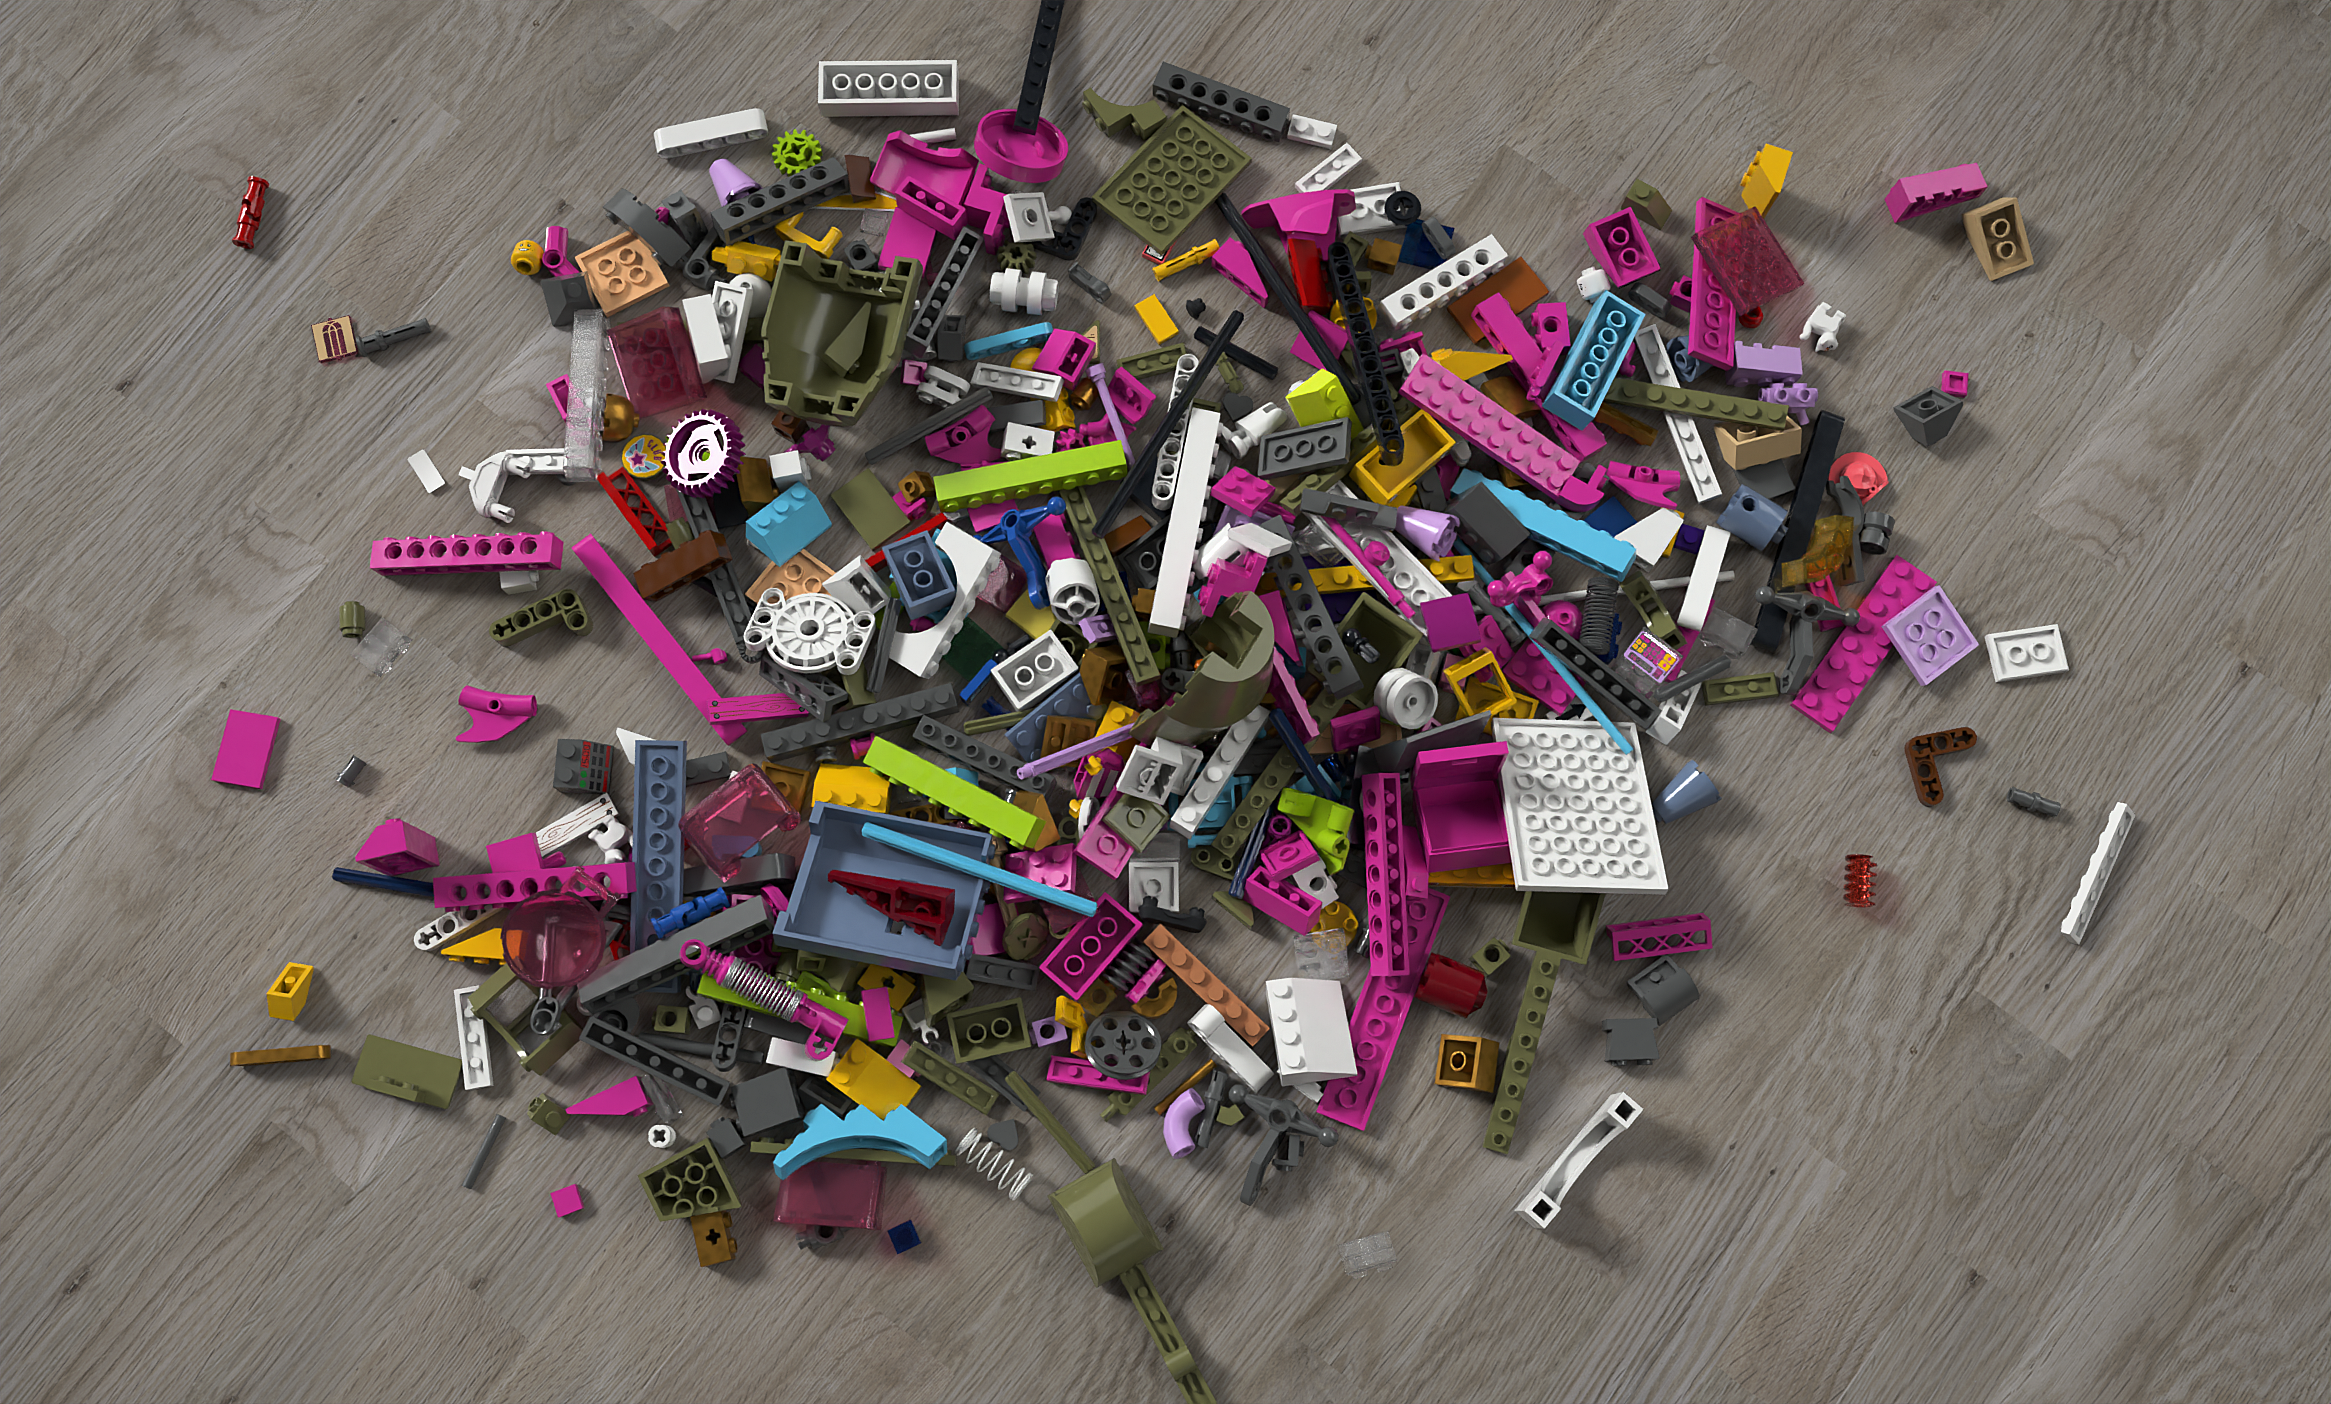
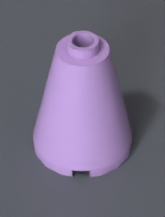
[709,159,763,207]
[1395,505,1460,562]

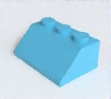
[746,481,832,567]

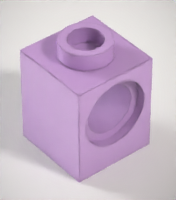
[1029,1016,1068,1049]

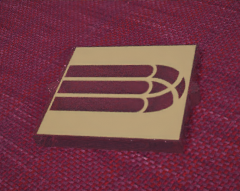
[311,315,359,363]

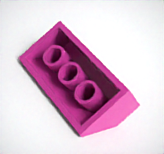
[355,818,440,876]

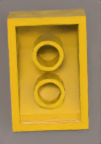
[1430,348,1513,381]
[826,1038,922,1121]

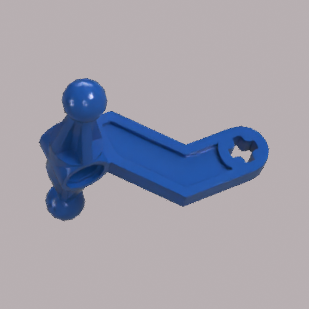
[973,497,1066,610]

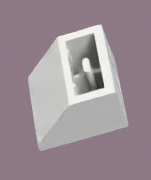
[822,555,891,615]

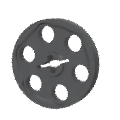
[1085,1011,1161,1080]

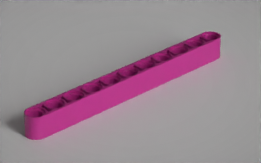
[571,533,747,746]

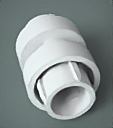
[990,268,1059,316]

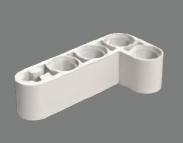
[1187,1004,1274,1093]

